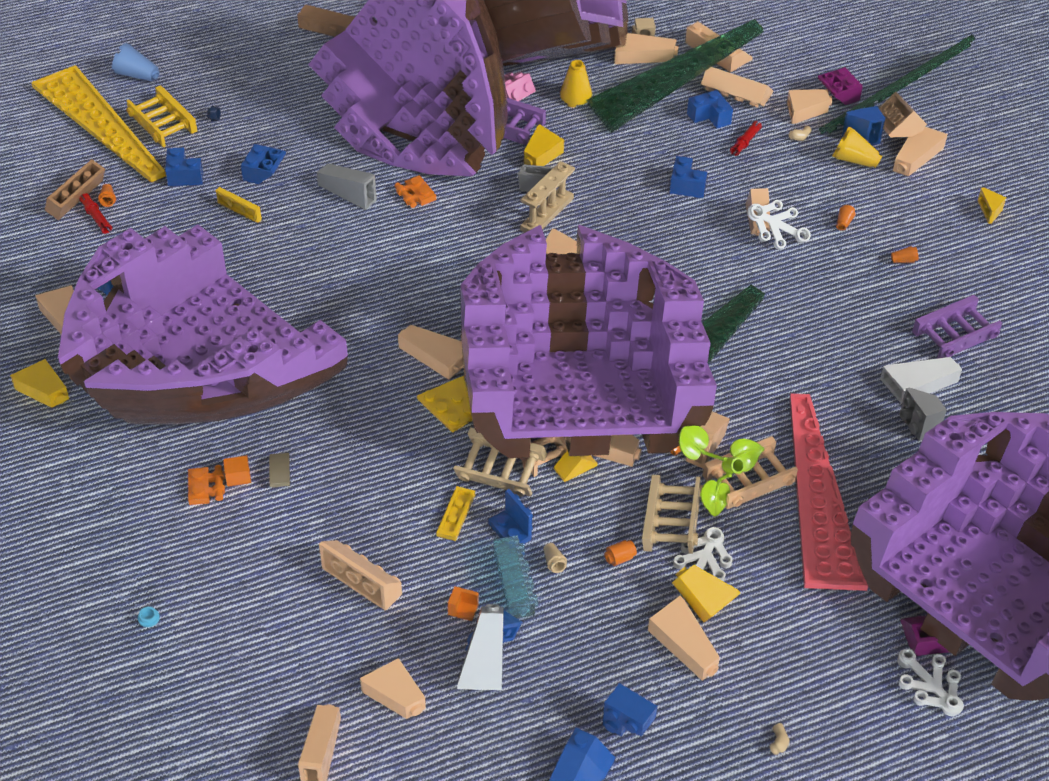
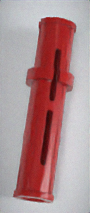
[730,121,762,156]
[79,193,112,234]

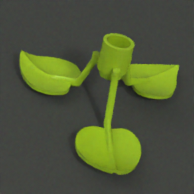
[679,426,764,517]

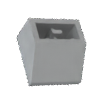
[518,164,554,192]
[899,387,947,441]

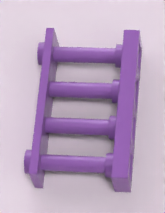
[503,98,546,146]
[912,295,1002,359]

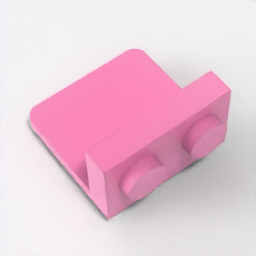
[504,72,536,101]

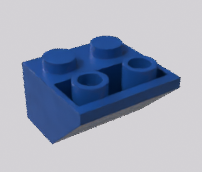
[841,106,885,145]
[241,144,286,184]

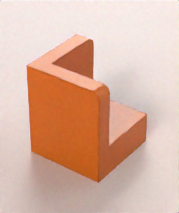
[223,455,251,486]
[448,586,479,621]

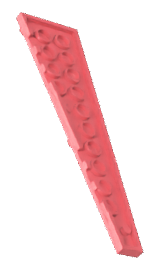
[790,393,868,591]

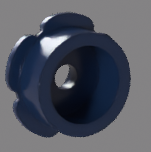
[207,105,221,122]

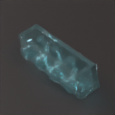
[493,535,538,618]

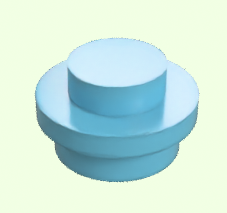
[138,606,160,627]

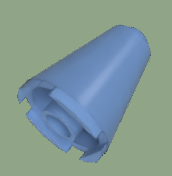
[112,43,160,81]

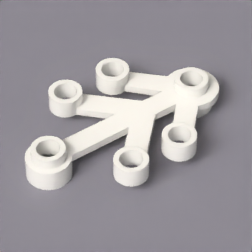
[747,200,811,250]
[673,527,733,582]
[897,649,964,716]

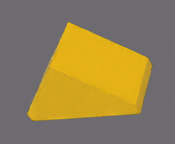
[977,188,1006,224]
[554,450,598,482]

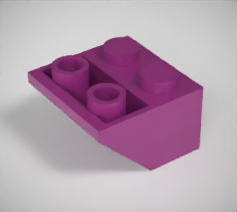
[818,67,863,105]
[900,615,949,656]

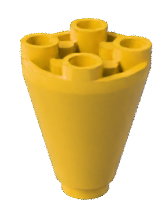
[560,60,592,108]
[832,127,882,168]

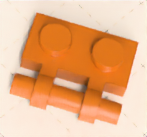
[394,175,437,208]
[188,465,225,505]

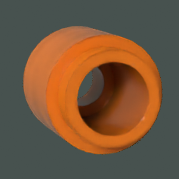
[604,540,637,566]

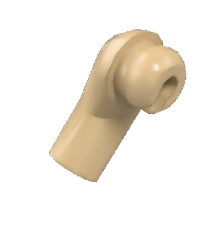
[789,126,812,141]
[769,723,790,755]

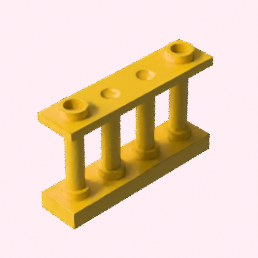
[126,85,197,147]

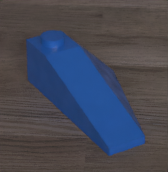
[549,728,616,781]

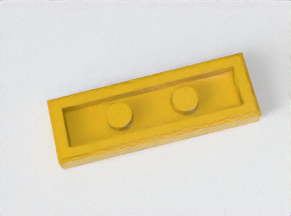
[216,187,262,223]
[436,486,475,541]

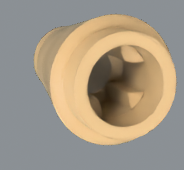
[543,543,567,573]

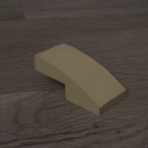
[269,453,290,488]

